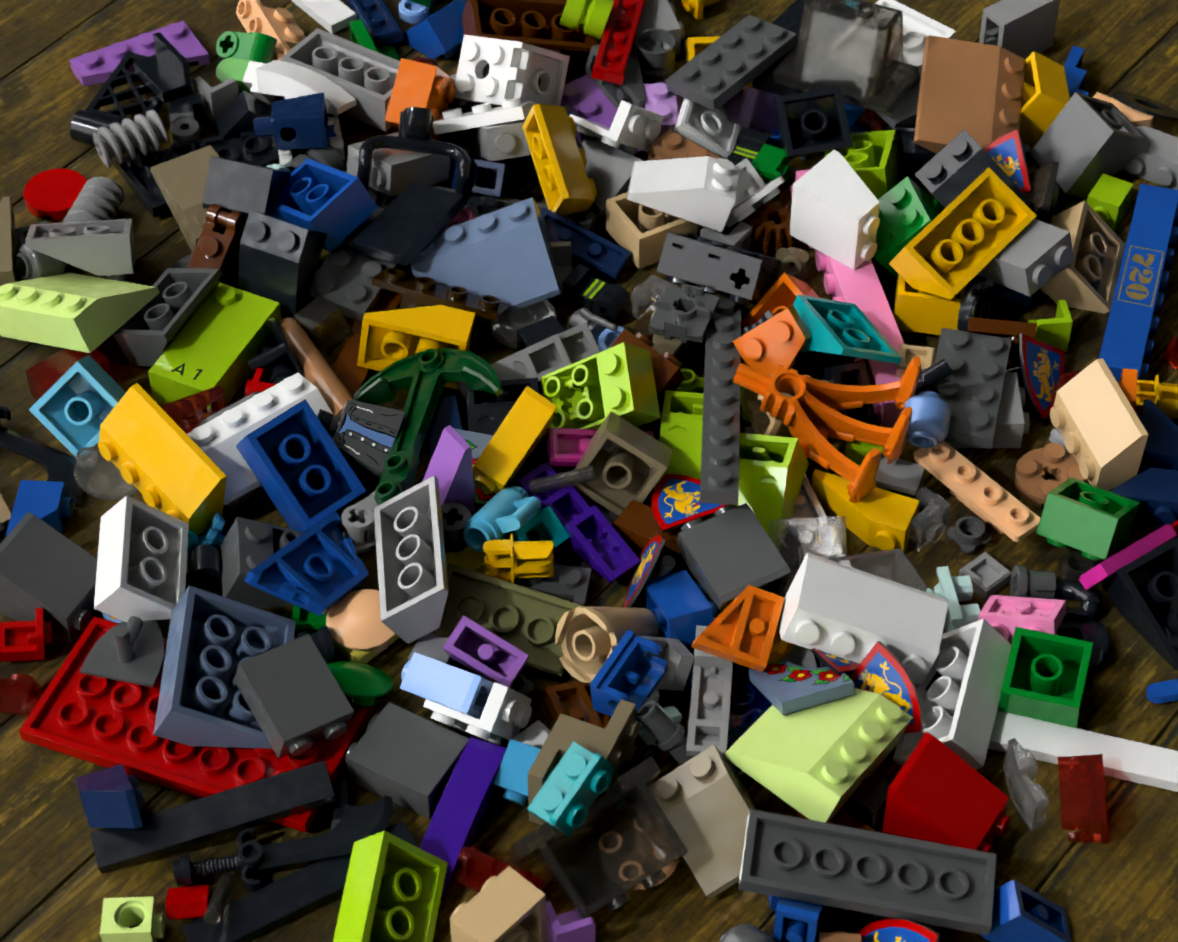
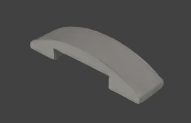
[686,625,733,756]

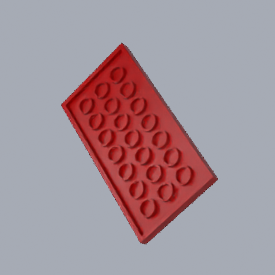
[19,616,372,833]

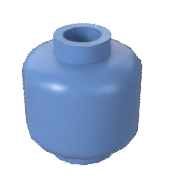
[903,391,951,448]

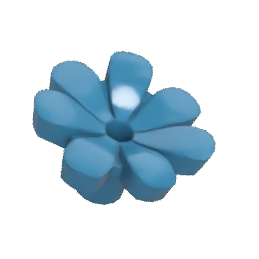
[198,512,226,550]

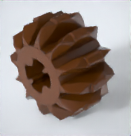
[750,203,802,256]

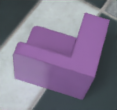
[546,901,596,942]

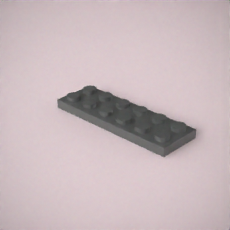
[738,809,996,935]

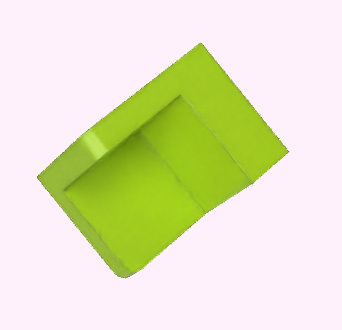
[1028,299,1073,352]

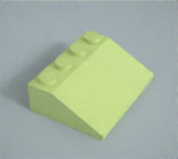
[0,272,160,353]
[724,688,913,823]

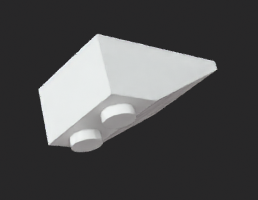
[627,156,740,232]

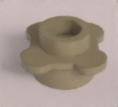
[776,247,809,281]

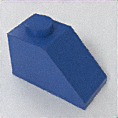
[6,480,73,537]
[981,879,1072,942]
[773,898,826,942]

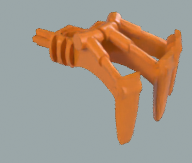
[732,356,921,503]

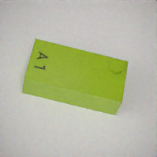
[148,283,282,419]

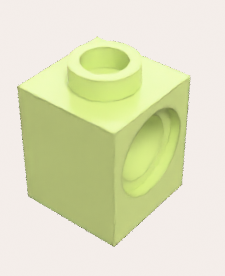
[100,897,165,942]

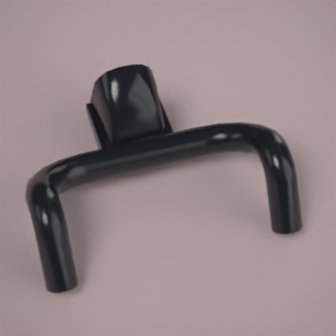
[357,107,471,201]

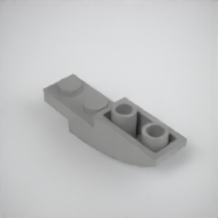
[456,322,600,404]

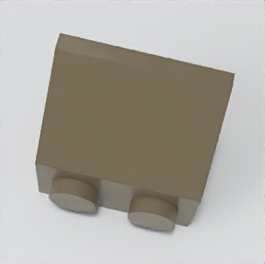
[567,411,672,516]

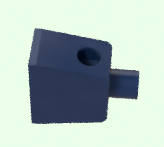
[253,92,329,150]

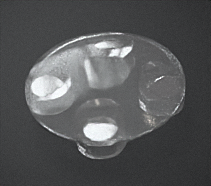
[74,445,138,500]

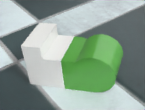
[216,58,275,105]

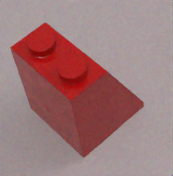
[882,732,1011,853]

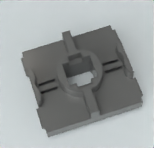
[649,284,720,344]

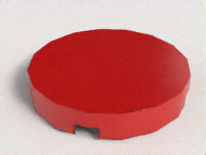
[23,169,87,220]

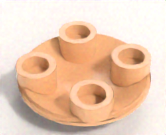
[326,589,396,653]

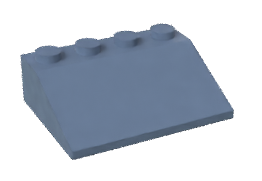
[410,197,561,325]
[153,586,296,749]

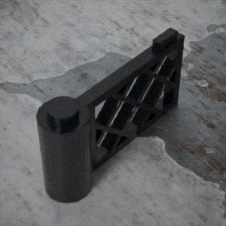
[70,52,163,154]

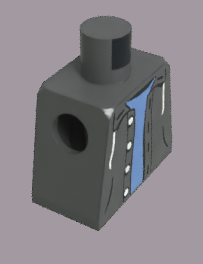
[317,400,405,484]

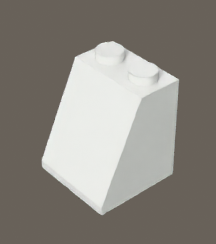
[789,150,880,270]

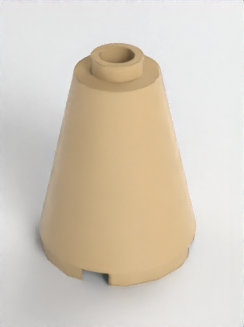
[555,606,659,683]

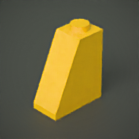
[473,386,558,494]

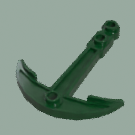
[352,348,503,505]

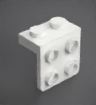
[570,100,664,154]
[726,158,785,228]
[423,682,532,745]

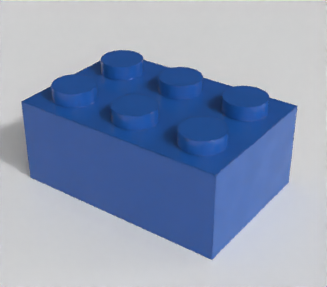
[270,158,378,252]
[236,399,366,532]

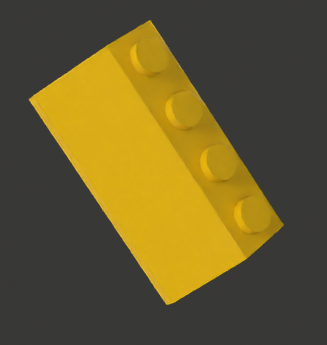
[889,167,1037,300]
[98,383,227,536]

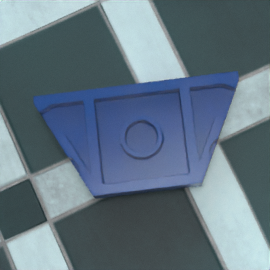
[244,511,369,616]

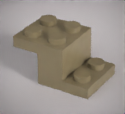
[527,699,640,826]

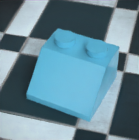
[29,355,126,461]

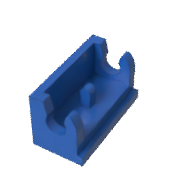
[590,630,669,717]

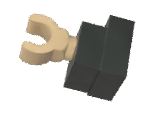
[848,778,891,831]

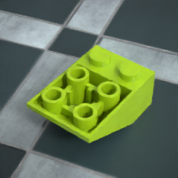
[541,342,660,430]
[654,390,703,491]
[712,433,809,551]

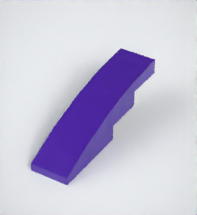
[516,461,640,583]
[420,737,507,901]

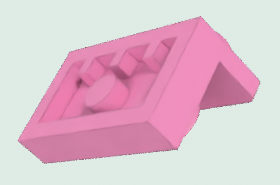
[979,595,1066,645]

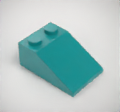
[793,294,902,364]

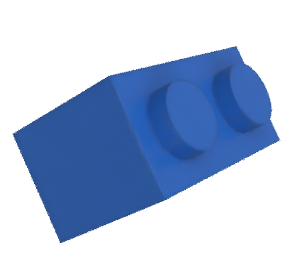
[644,570,718,647]

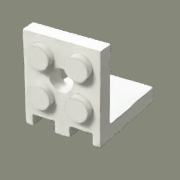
[454,35,570,106]

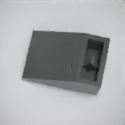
[220,517,304,609]

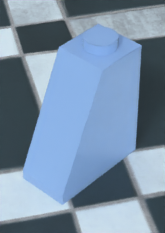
[400,652,494,719]

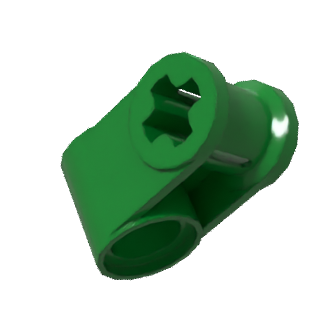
[216,31,277,64]

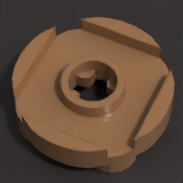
[1015,443,1088,508]

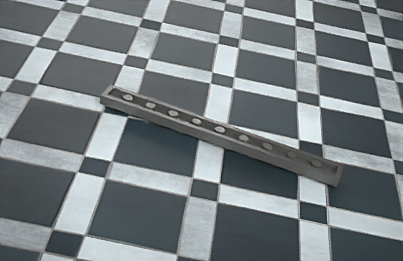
[700,298,741,505]

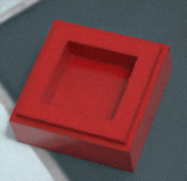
[165,885,211,920]

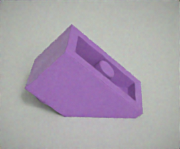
[443,615,530,688]

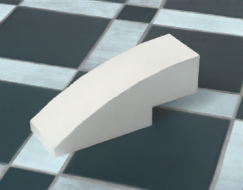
[256,60,356,115]

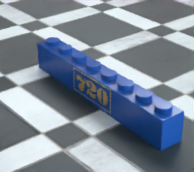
[1099,183,1178,382]

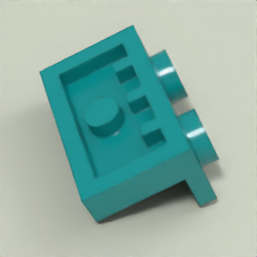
[527,741,616,838]

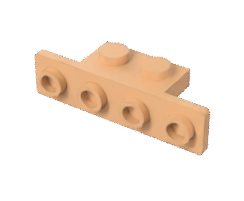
[236,0,306,61]
[914,440,1041,542]

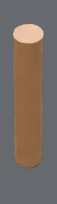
[278,317,354,416]

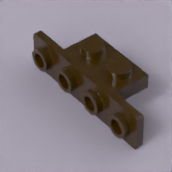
[372,268,510,321]

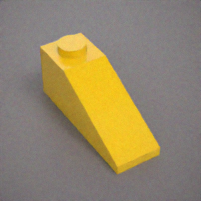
[812,469,920,556]

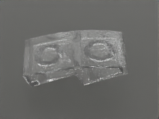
[1004,738,1049,831]

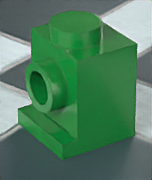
[751,144,791,201]

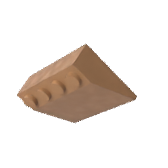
[914,35,1026,154]

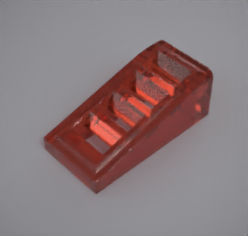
[160,386,226,434]

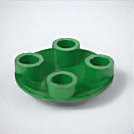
[327,661,393,707]

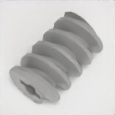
[93,110,167,168]
[63,177,125,223]

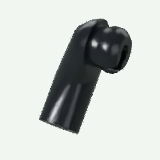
[914,358,953,396]
[1054,579,1103,617]

